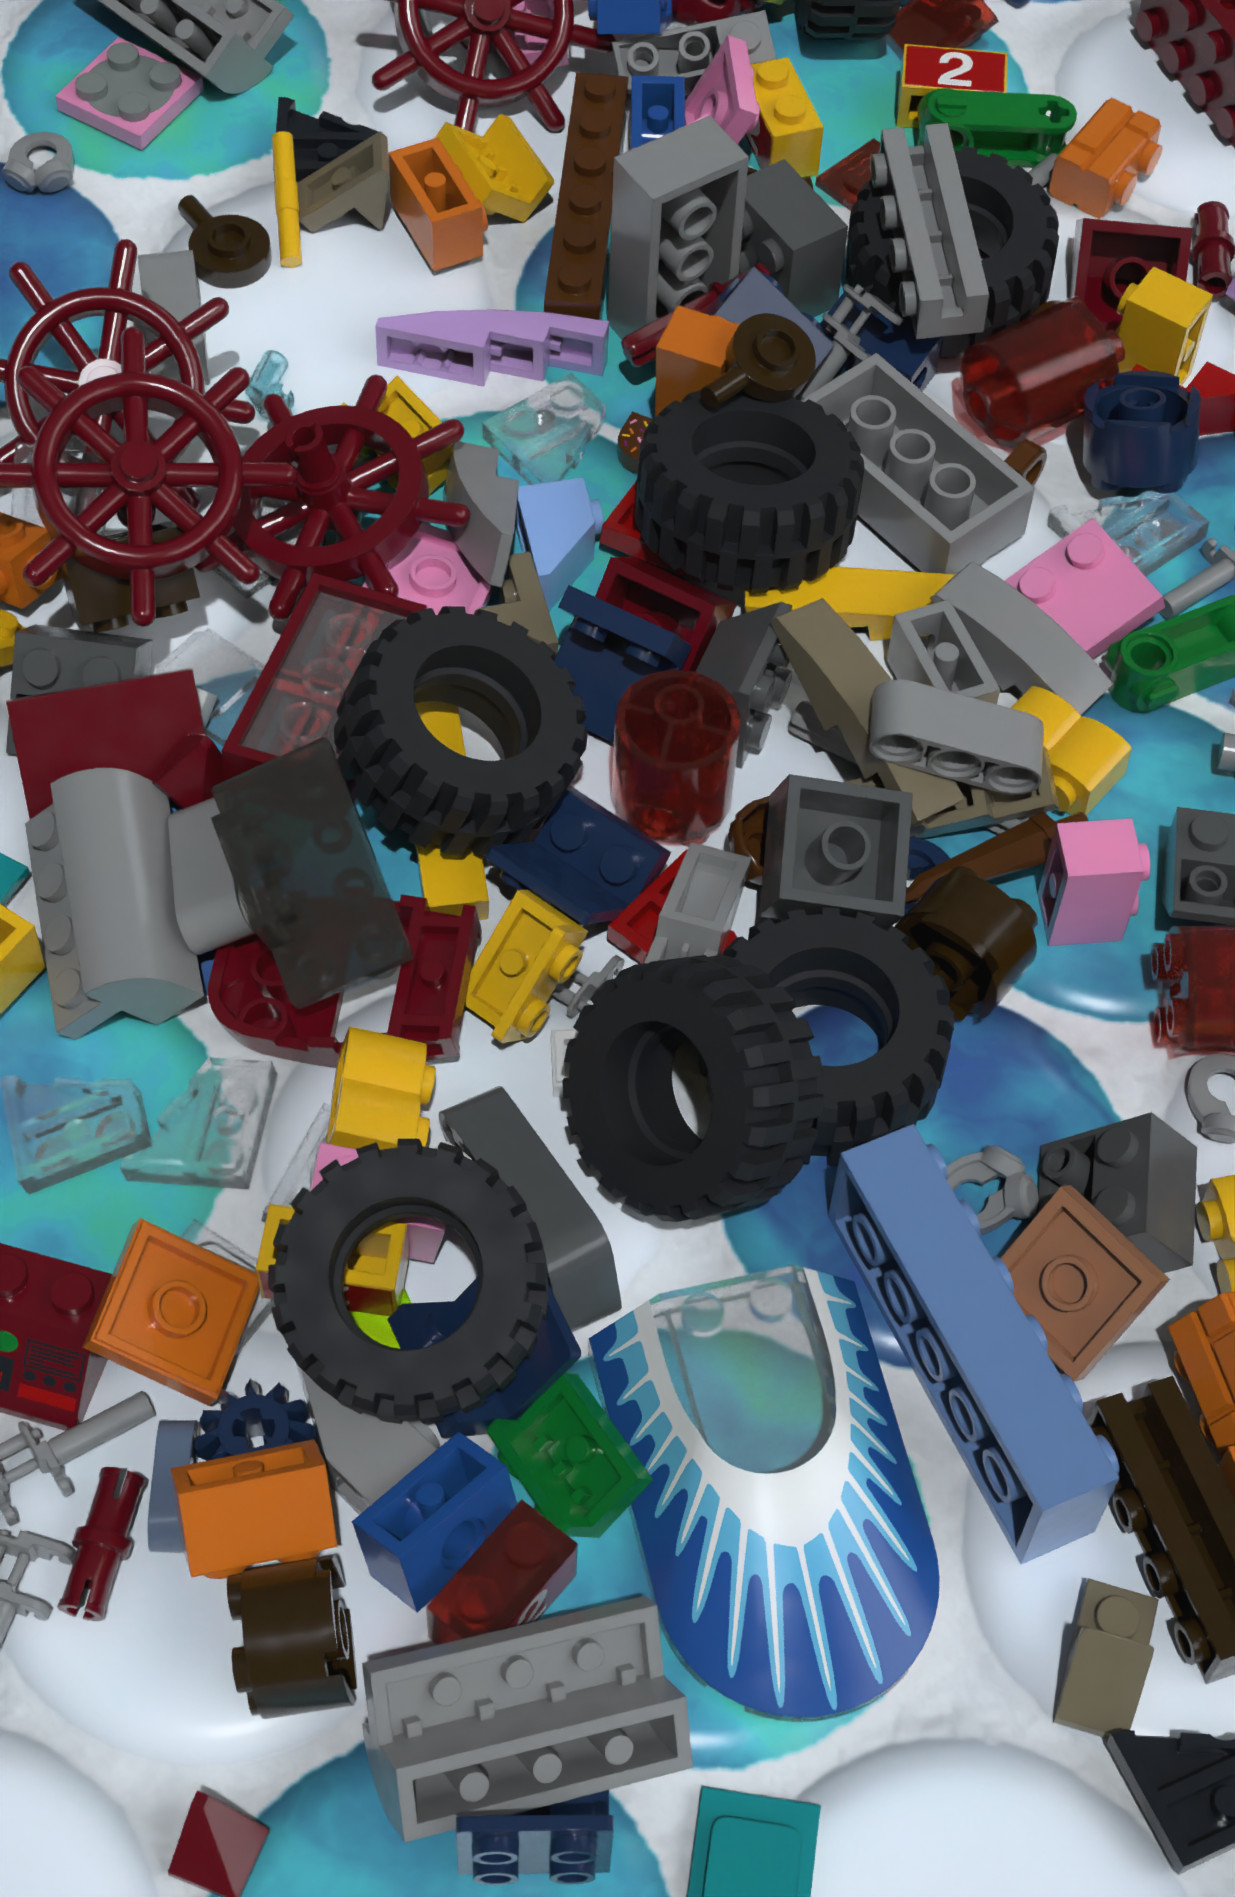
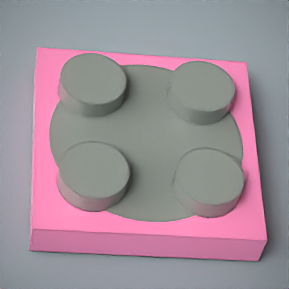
[55,37,204,150]

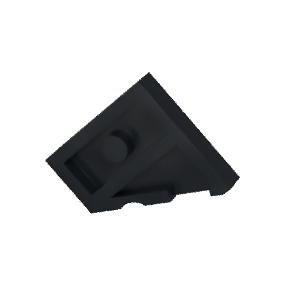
[273,97,379,183]
[1106,1730,1235,1875]

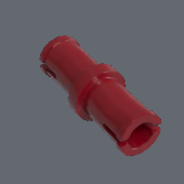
[1192,201,1235,299]
[57,1467,145,1621]

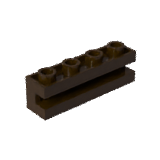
[1088,1375,1235,1684]

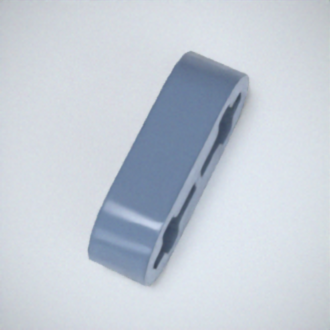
[147,1419,199,1553]

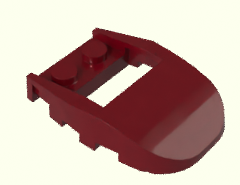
[208,888,482,1068]

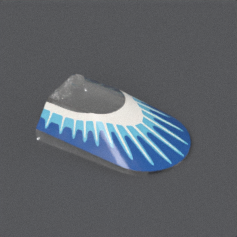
[588,1265,940,1722]

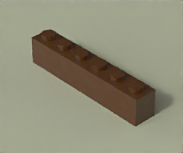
[544,72,629,320]

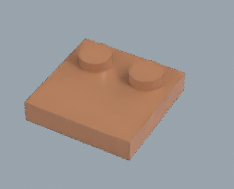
[1000,1185,1170,1382]

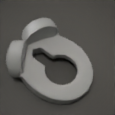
[1,132,74,193]
[1187,1054,1235,1143]
[946,1144,1038,1235]

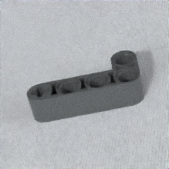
[438,1086,622,1333]

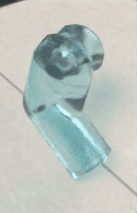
[245,350,295,420]

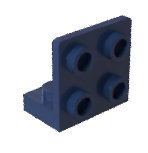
[554,585,692,754]
[485,787,672,926]
[387,1277,581,1438]
[456,1790,614,1885]

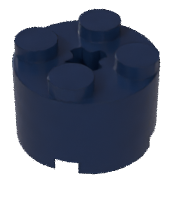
[1083,371,1201,493]

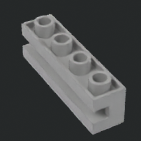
[870,123,989,339]

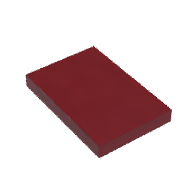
[6,668,205,819]

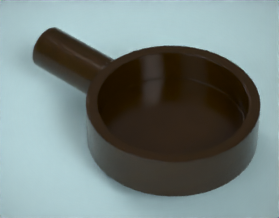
[178,195,272,289]
[701,313,816,408]

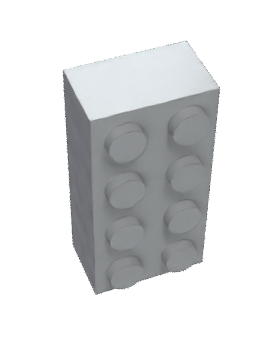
[608,116,749,360]
[800,353,1035,574]

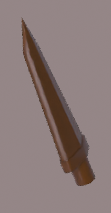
[905,812,1089,903]

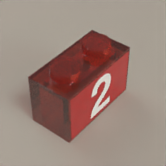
[426,1500,578,1645]

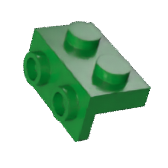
[486,1372,654,1538]

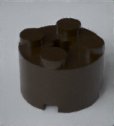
[894,866,1038,1021]
[227,1555,357,1720]

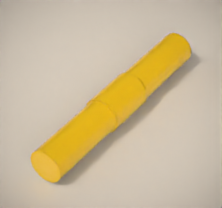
[271,131,302,268]

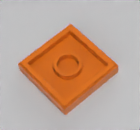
[83,1218,260,1406]

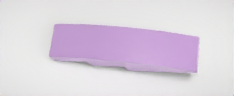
[375,309,609,387]

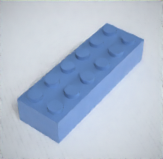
[828,1124,1120,1565]

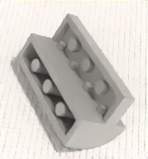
[96,0,295,94]
[25,768,204,1040]
[362,1596,693,1843]

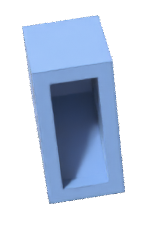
[515,477,604,611]

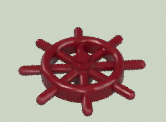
[371,0,616,133]
[0,239,255,517]
[0,327,298,627]
[194,374,471,621]

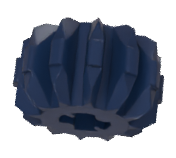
[195,1378,317,1461]

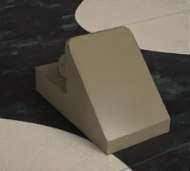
[297,131,389,233]
[474,551,558,655]
[1053,1578,1159,1739]

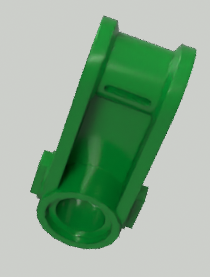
[917,88,1077,167]
[1105,594,1235,713]

